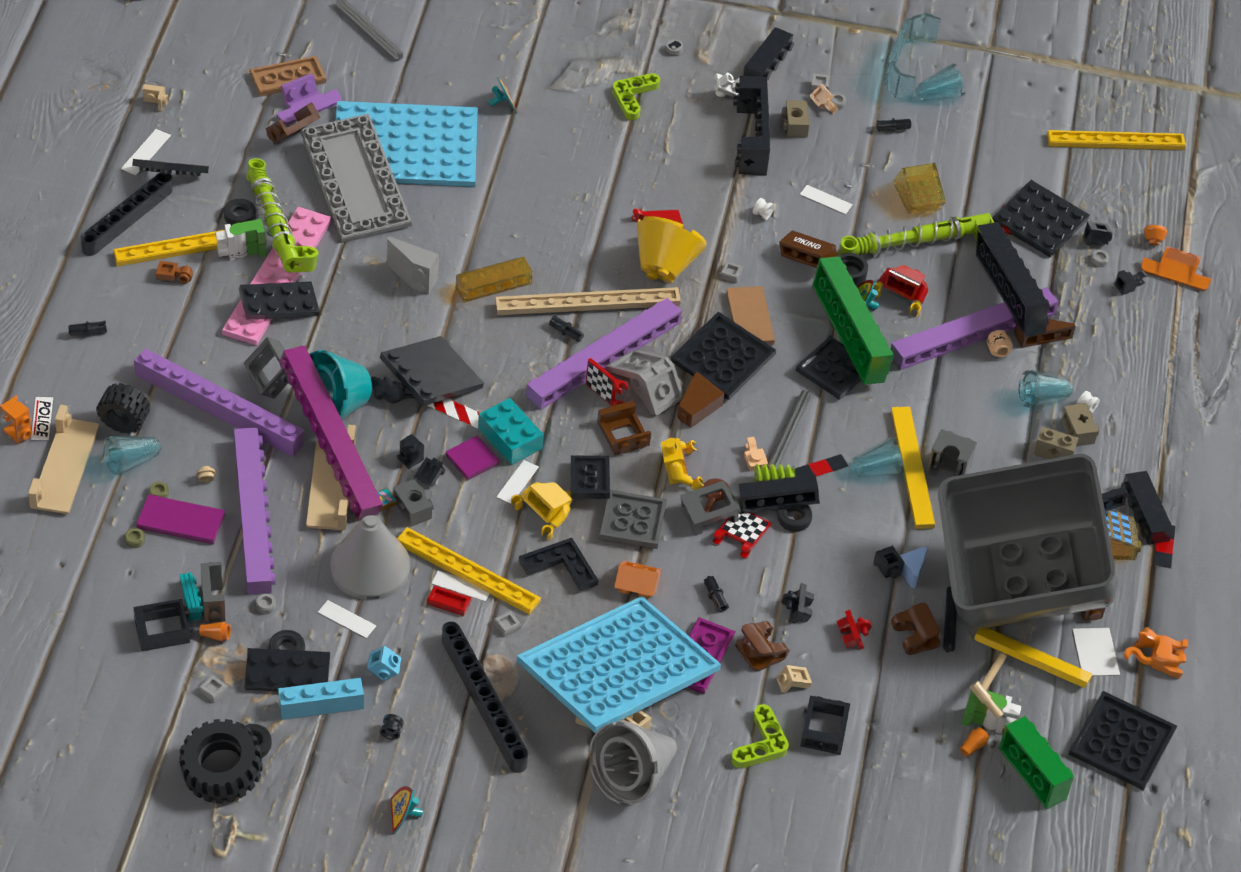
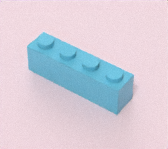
[278,678,364,720]

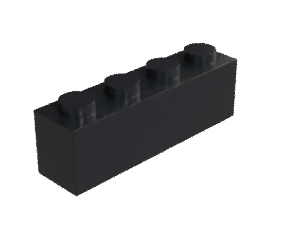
[743,27,794,81]
[1121,471,1174,545]
[739,474,820,513]

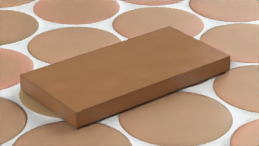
[249,56,326,97]
[726,286,775,345]

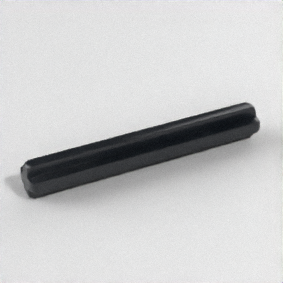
[943,586,957,653]

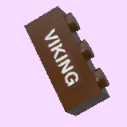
[779,230,837,268]

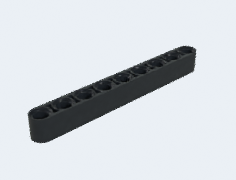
[442,621,528,773]

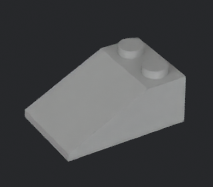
[387,237,439,294]

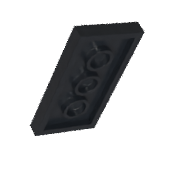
[239,281,320,320]
[244,648,330,691]

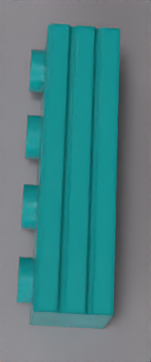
[180,572,204,621]

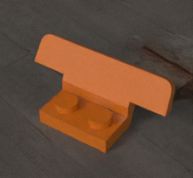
[1141,246,1212,291]

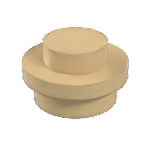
[196,466,216,483]

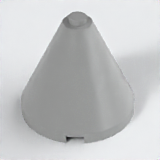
[330,515,410,600]
[589,721,677,805]

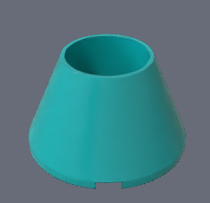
[309,350,372,420]

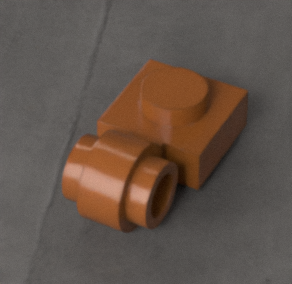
[155,261,193,284]

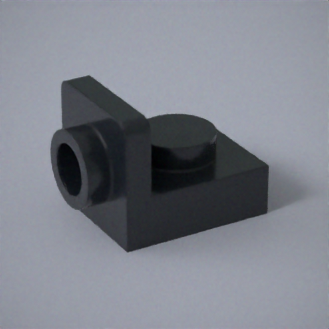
[414,457,446,487]

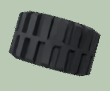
[96,383,151,434]

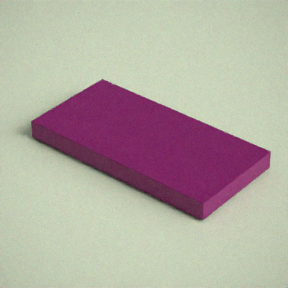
[137,494,225,544]
[687,617,736,694]

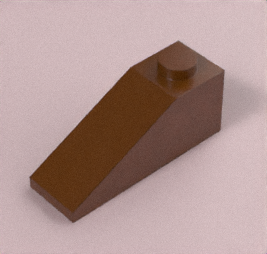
[1014,319,1076,348]

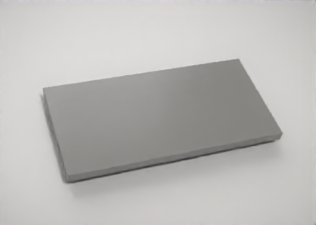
[300,114,412,242]

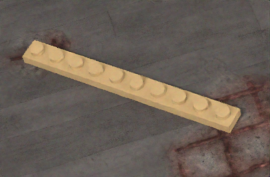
[495,287,681,315]

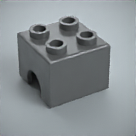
[926,429,977,476]

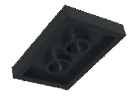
[571,455,610,499]

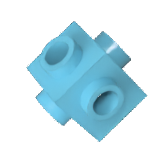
[367,645,401,681]

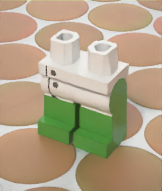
[216,219,267,261]
[961,690,1021,734]

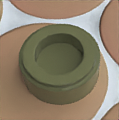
[149,482,169,498]
[125,528,145,548]

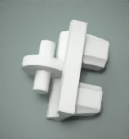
[714,73,739,97]

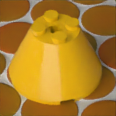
[636,216,707,284]

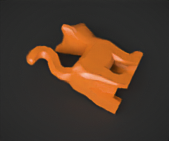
[1123,627,1188,679]

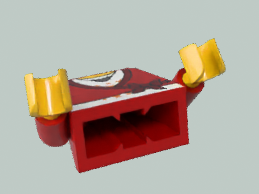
[873,265,928,317]

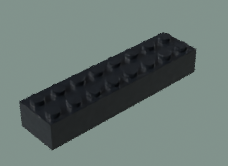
[976,222,1050,337]

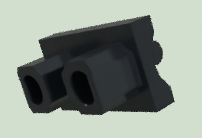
[781,583,814,623]

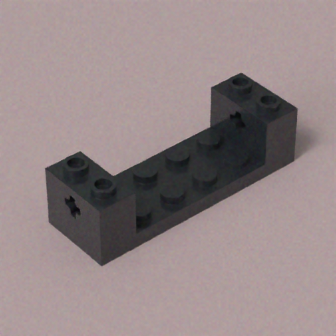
[733,76,770,176]

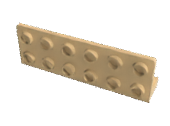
[28,405,99,514]
[306,425,356,530]

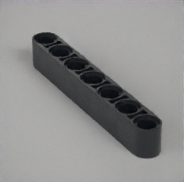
[81,172,173,256]

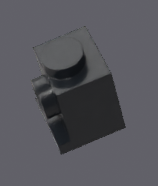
[1083,221,1113,246]
[396,434,424,469]
[873,545,905,578]

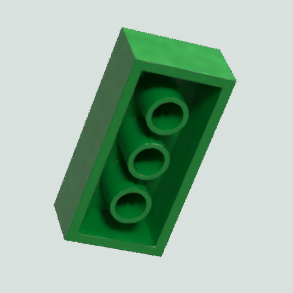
[999,716,1074,810]

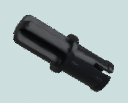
[876,118,912,132]
[549,315,584,342]
[68,320,107,336]
[704,576,729,613]

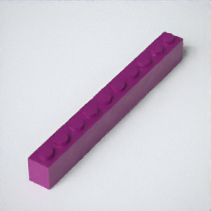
[280,345,383,520]

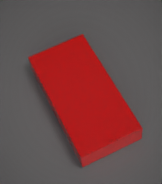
[427,585,472,616]

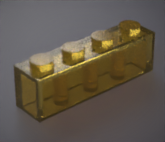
[455,256,533,303]

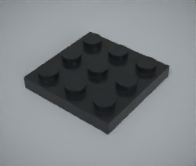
[795,336,861,400]

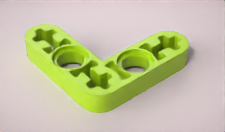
[612,73,660,120]
[731,704,789,768]

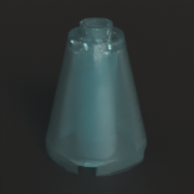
[916,63,965,100]
[1018,370,1073,408]
[104,436,161,475]
[849,437,905,477]

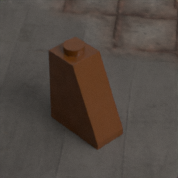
[677,372,724,428]

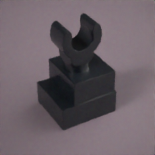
[1114,270,1147,295]

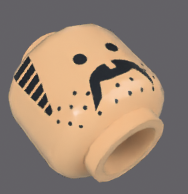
[987,330,1013,357]

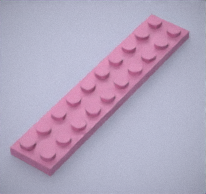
[222,207,332,346]

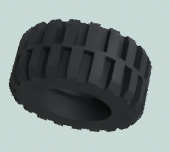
[179,719,263,803]

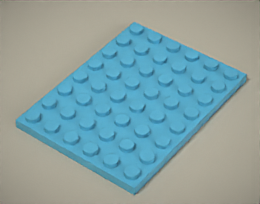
[336,101,478,187]
[517,596,721,733]

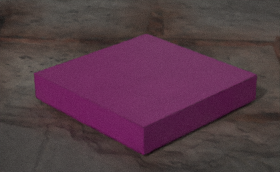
[445,435,500,481]

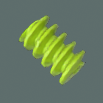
[754,464,795,482]

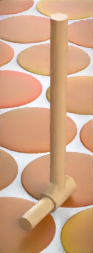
[969,653,1007,719]

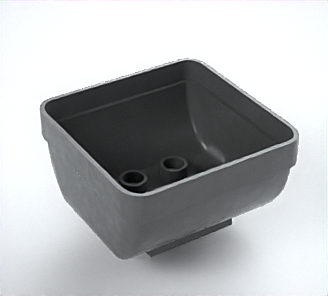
[938,454,1117,630]

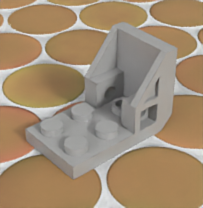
[606,349,684,415]

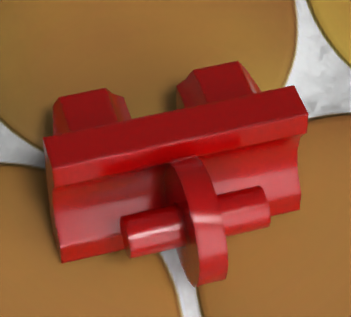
[836,610,872,650]

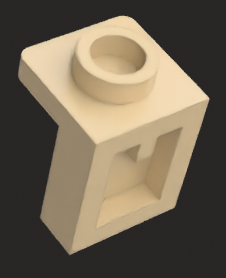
[142,84,168,111]
[776,665,812,693]

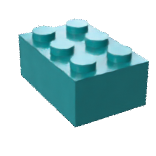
[478,398,544,465]

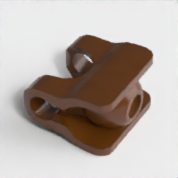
[891,603,940,655]
[735,621,790,671]

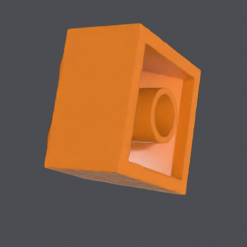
[614,560,662,599]

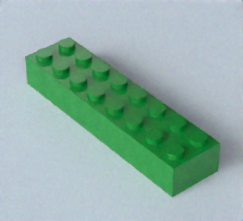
[812,257,894,385]

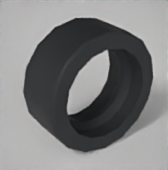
[838,253,868,286]

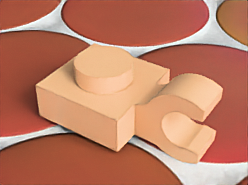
[810,84,838,114]
[744,437,768,471]

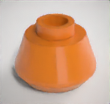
[1143,225,1168,245]

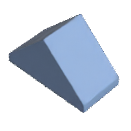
[900,547,928,589]

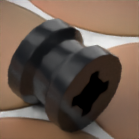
[380,714,404,740]

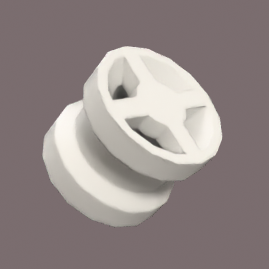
[753,198,774,220]
[1077,391,1100,413]

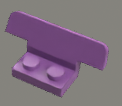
[276,73,341,125]

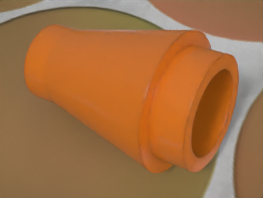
[199,621,231,642]
[960,727,989,757]

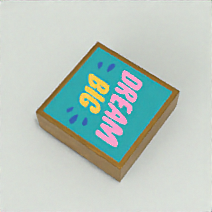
[377,487,397,511]

